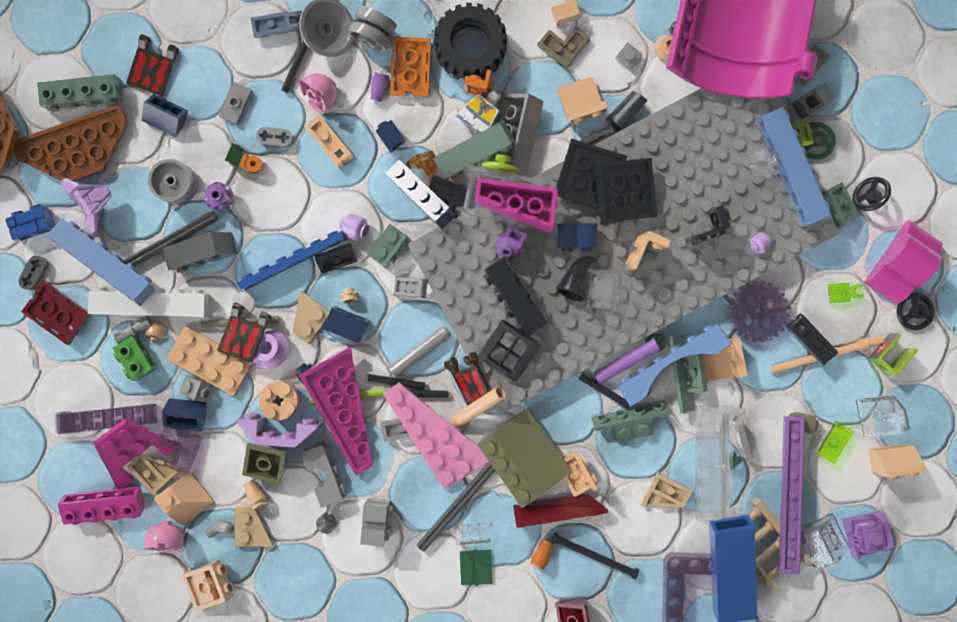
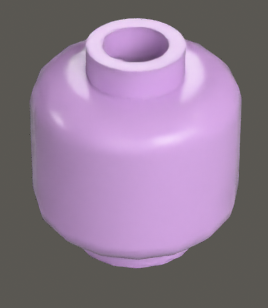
[339,214,369,241]

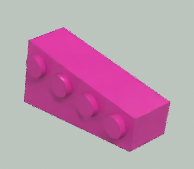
[475,178,558,233]

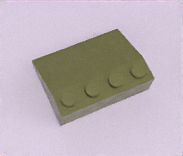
[477,408,572,508]

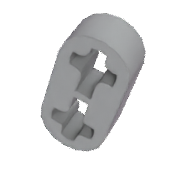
[256,127,294,148]

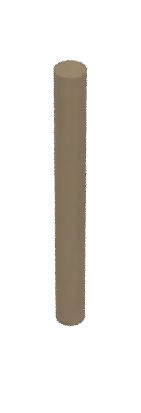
[201,316,279,328]

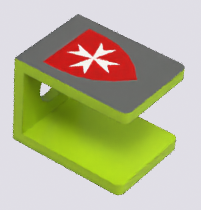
[868,333,918,376]

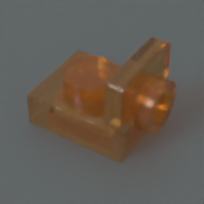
[406,150,439,176]

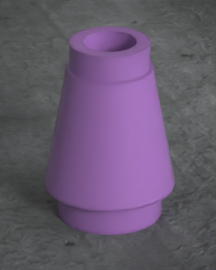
[370,72,390,102]

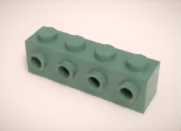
[37,74,123,112]
[434,120,515,179]

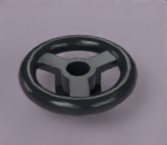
[852,177,892,211]
[896,293,935,331]

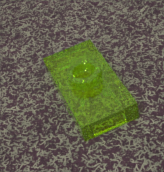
[816,421,854,464]

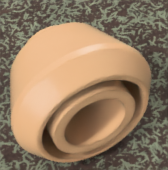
[655,35,673,61]

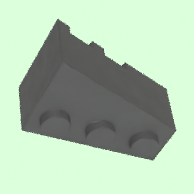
[162,232,237,273]

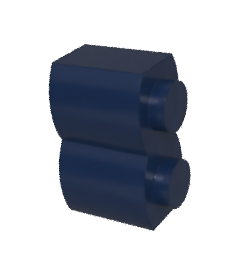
[557,223,597,252]

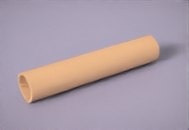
[451,387,506,428]

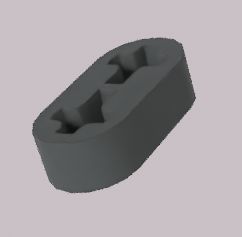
[18,256,49,290]

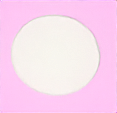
[232,292,254,314]

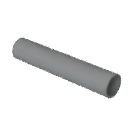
[388,326,451,378]

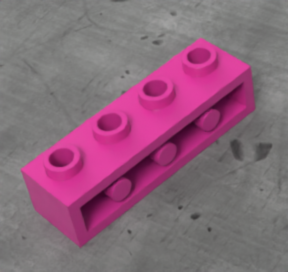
[58,486,145,525]

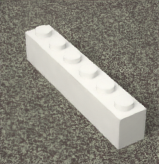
[88,287,210,317]

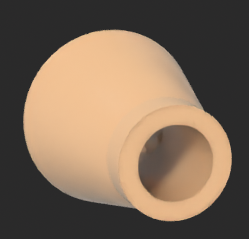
[244,479,268,510]

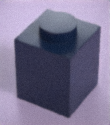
[375,120,405,153]

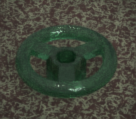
[803,122,836,160]

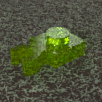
[828,283,864,303]

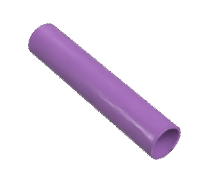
[594,338,661,384]

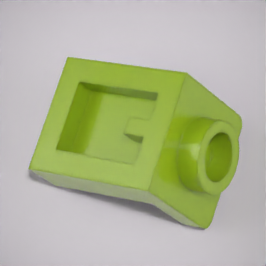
[791,120,814,147]

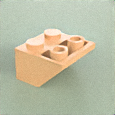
[869,444,926,479]

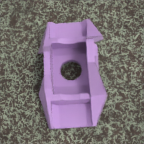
[61,178,112,238]

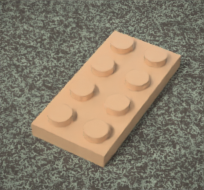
[166,326,253,396]

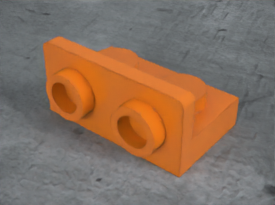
[464,70,494,98]

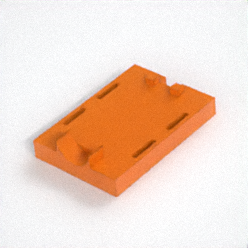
[390,36,431,98]

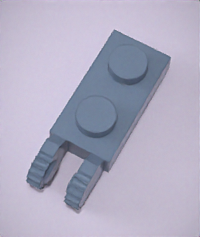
[250,10,302,39]

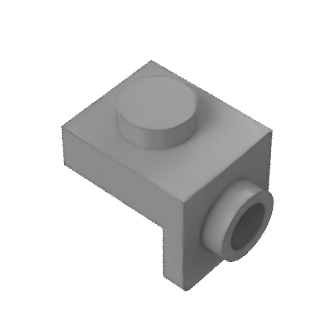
[179,375,214,402]

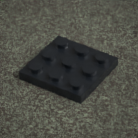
[556,138,627,210]
[594,158,658,224]

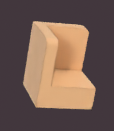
[551,0,580,26]

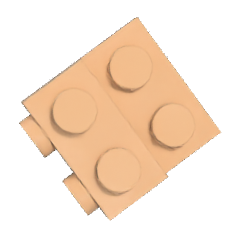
[182,560,234,611]

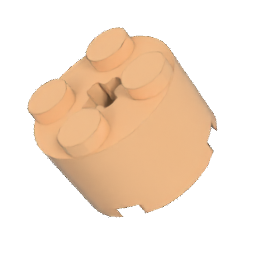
[258,380,301,420]

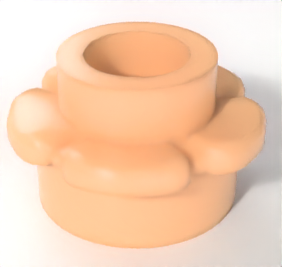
[340,289,359,304]

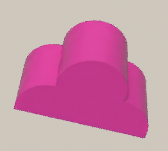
[864,220,943,304]

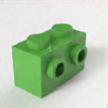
[112,336,158,381]

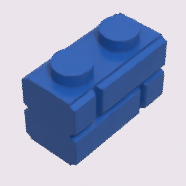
[5,204,55,242]

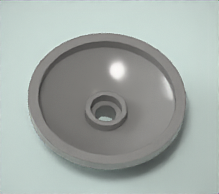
[299,0,354,57]

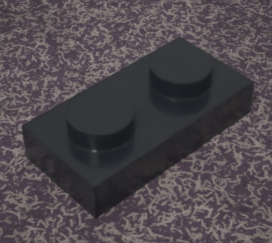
[314,243,358,274]

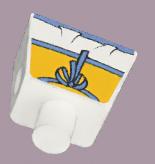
[455,90,501,133]

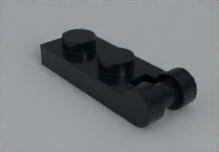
[785,313,839,366]

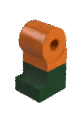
[225,143,264,174]

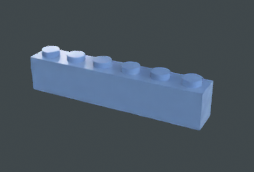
[756,107,831,227]
[46,218,155,306]

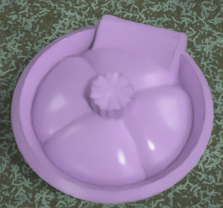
[253,330,289,370]

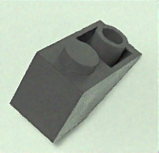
[792,83,835,120]

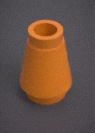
[530,539,553,570]

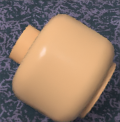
[145,321,165,342]

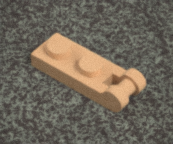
[305,116,355,169]

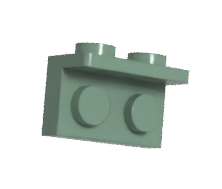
[822,182,860,227]
[368,224,409,268]

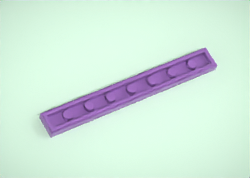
[778,416,805,574]

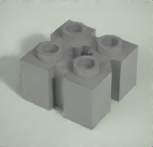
[360,499,393,547]

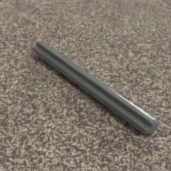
[122,211,218,267]
[417,462,495,552]

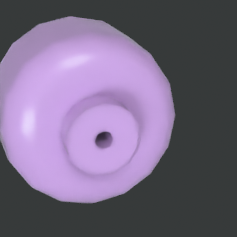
[750,232,772,254]

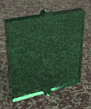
[460,548,493,586]

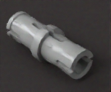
[113,316,152,344]

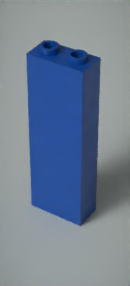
[709,515,757,622]

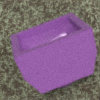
[842,511,895,559]

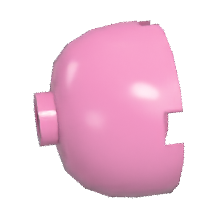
[299,73,337,113]
[143,521,184,551]

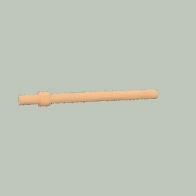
[770,336,884,374]

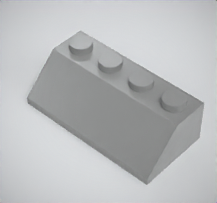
[486,94,544,175]

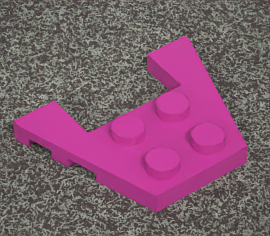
[94,418,180,489]

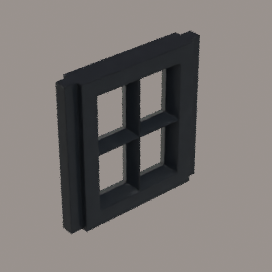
[478,319,542,382]

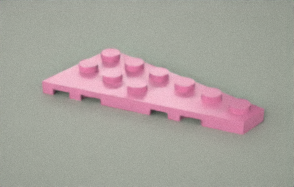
[383,382,489,489]

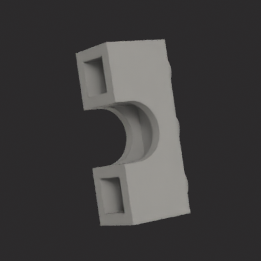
[301,443,346,508]

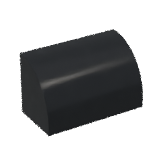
[605,91,648,132]

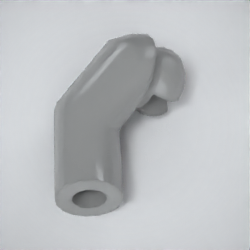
[204,520,234,538]

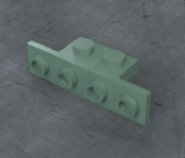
[669,335,708,414]
[591,401,671,442]

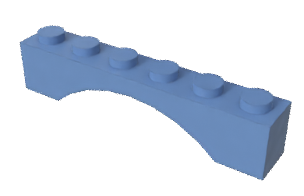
[618,323,732,407]

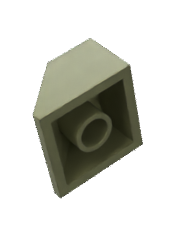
[242,443,288,484]

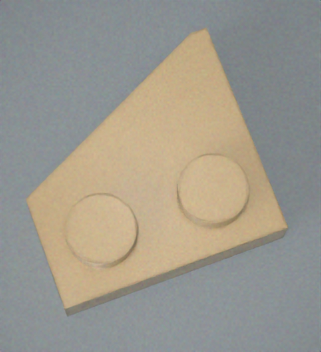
[293,291,330,343]
[235,507,273,547]

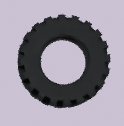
[434,2,507,81]

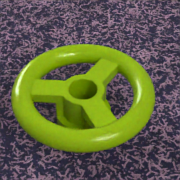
[482,154,520,176]

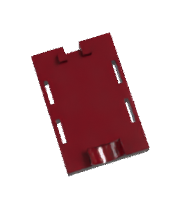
[21,281,91,345]

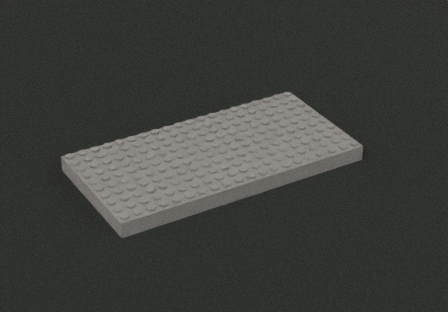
[408,88,840,415]

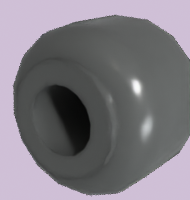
[316,513,337,534]

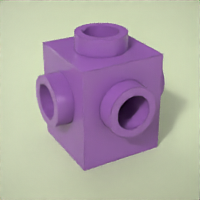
[204,182,235,211]
[495,225,527,262]

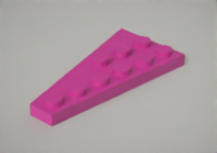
[299,346,372,475]

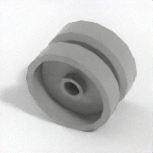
[348,6,397,52]
[148,159,198,205]

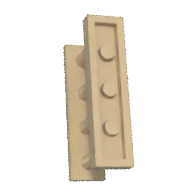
[748,497,811,590]

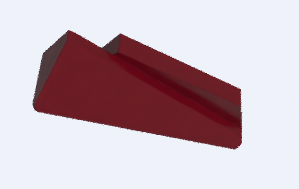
[513,494,609,528]

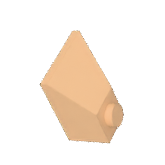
[154,472,214,525]

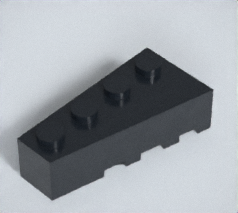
[483,256,548,336]

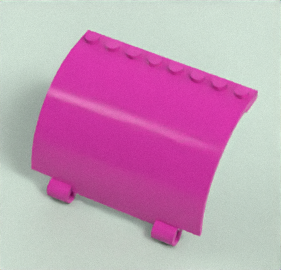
[666,0,817,98]

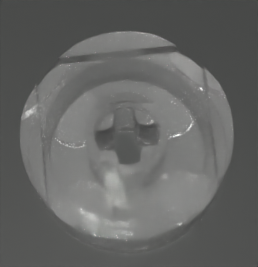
[585,269,621,310]

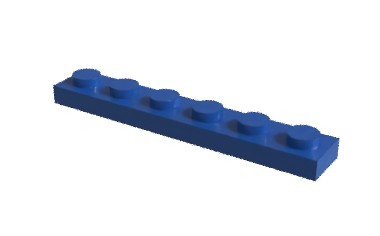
[237,230,347,291]

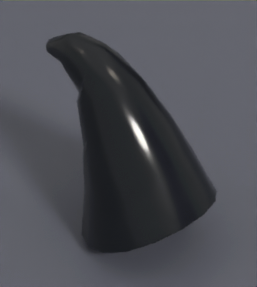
[556,256,597,302]

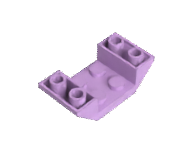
[237,413,322,448]

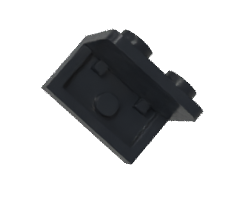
[685,205,731,245]

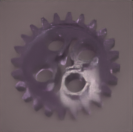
[727,280,791,342]

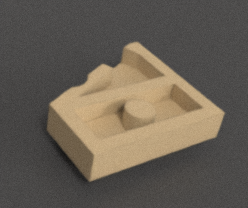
[126,453,182,495]
[640,472,693,508]

